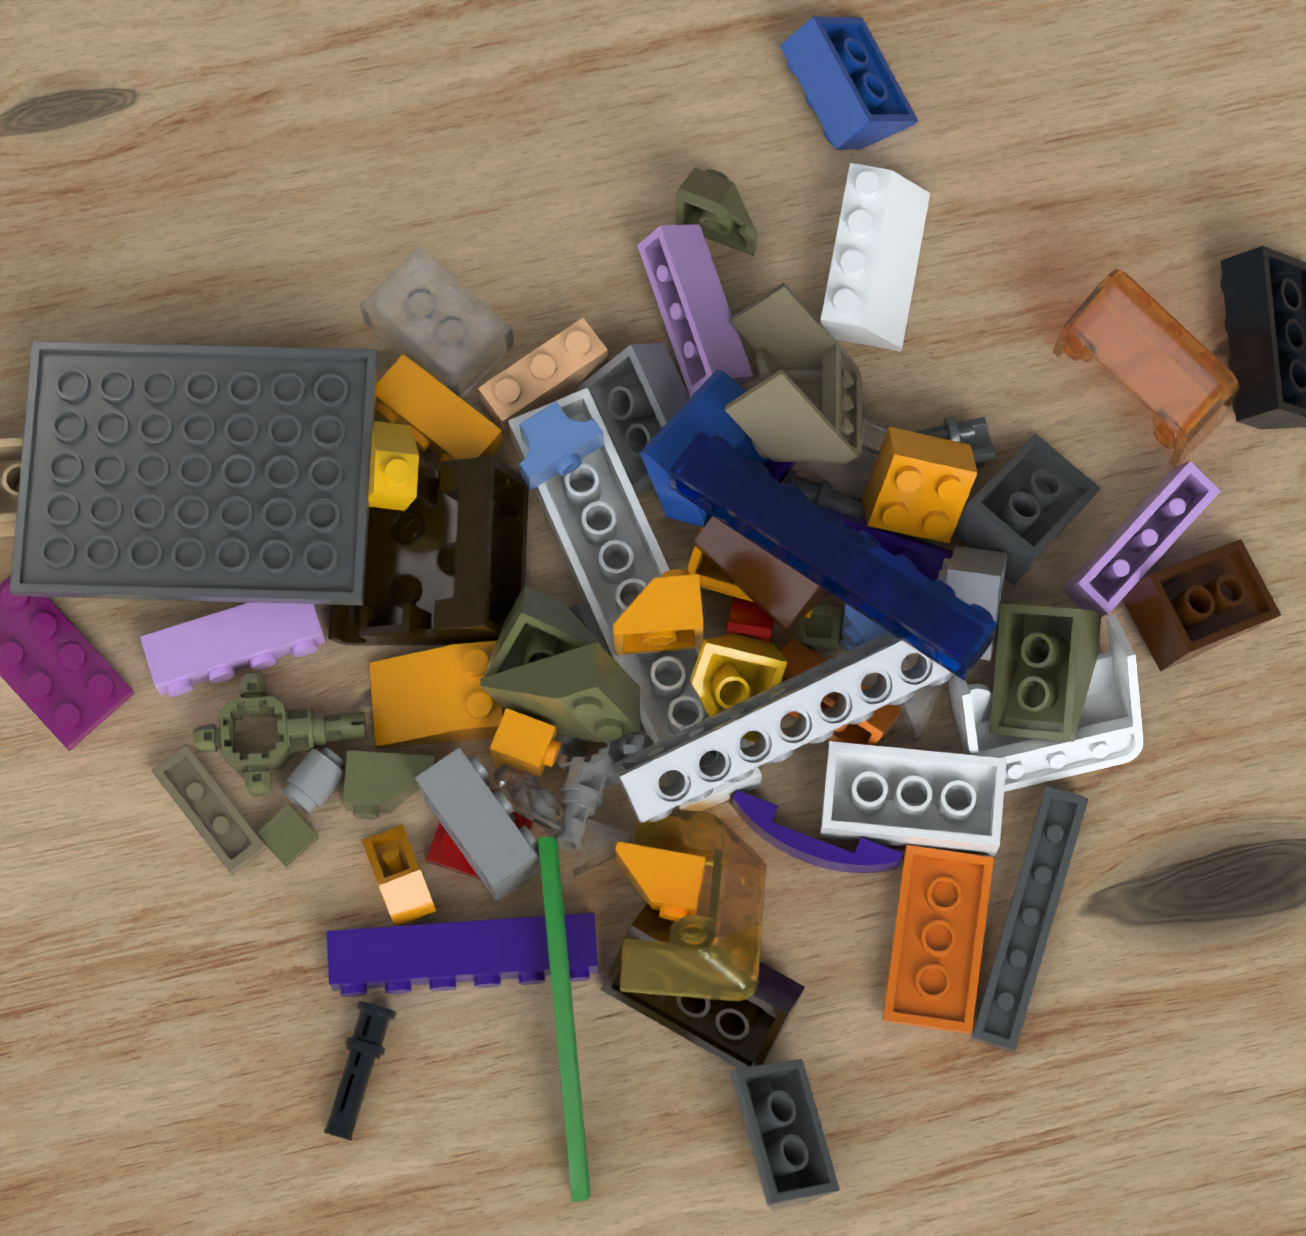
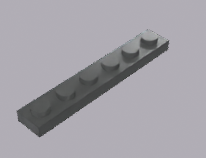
[971,785,1089,1053]

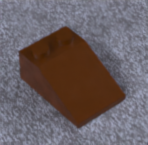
[1123,539,1281,671]

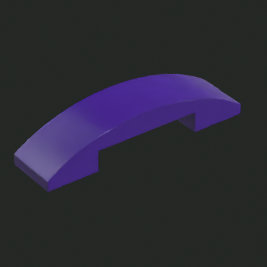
[732,790,902,873]

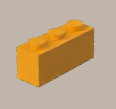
[375,354,504,464]

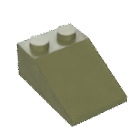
[989,603,1102,742]
[480,642,640,743]

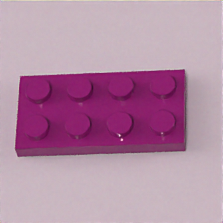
[0,575,135,751]

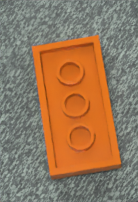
[882,845,994,1035]

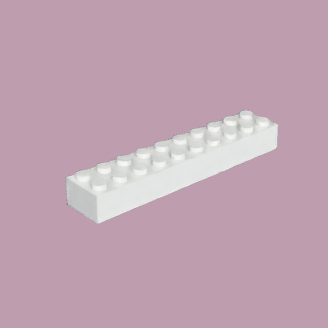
[508,388,762,820]

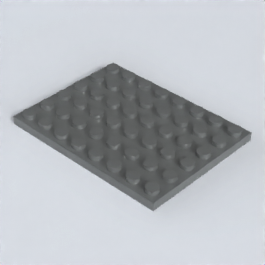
[10,341,378,605]

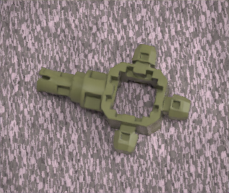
[193,673,367,797]

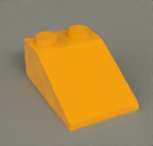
[369,641,504,749]

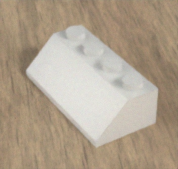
[820,163,930,352]
[819,741,1007,855]

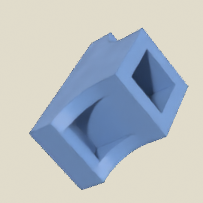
[519,402,604,490]

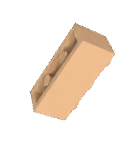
[478,317,609,437]

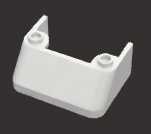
[948,615,1143,792]

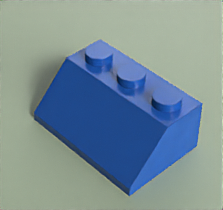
[780,16,918,150]
[640,369,769,528]

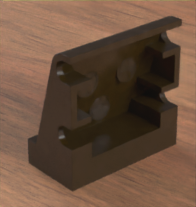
[328,456,529,646]

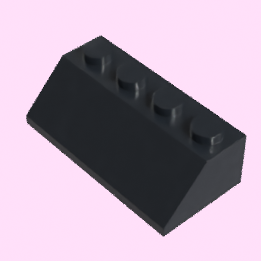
[1220,246,1306,429]

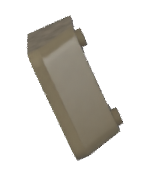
[725,282,862,464]

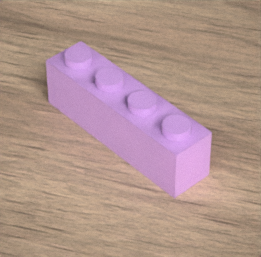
[637,224,753,398]
[1062,461,1221,617]
[140,602,326,697]

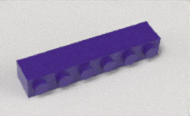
[327,913,599,997]

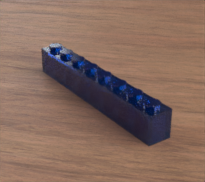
[669,431,998,680]

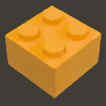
[862,427,978,544]

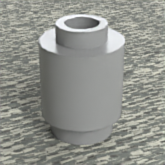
[282,747,345,814]

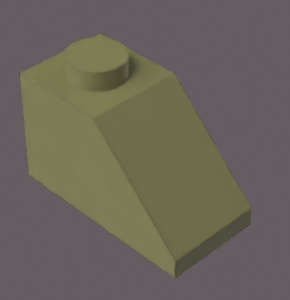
[343,750,437,819]

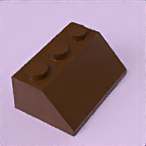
[694,468,853,632]

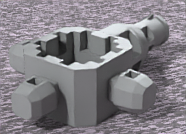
[555,731,654,850]

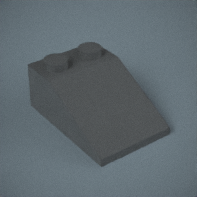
[953,433,1101,585]

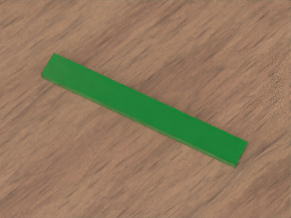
[538,836,591,1202]

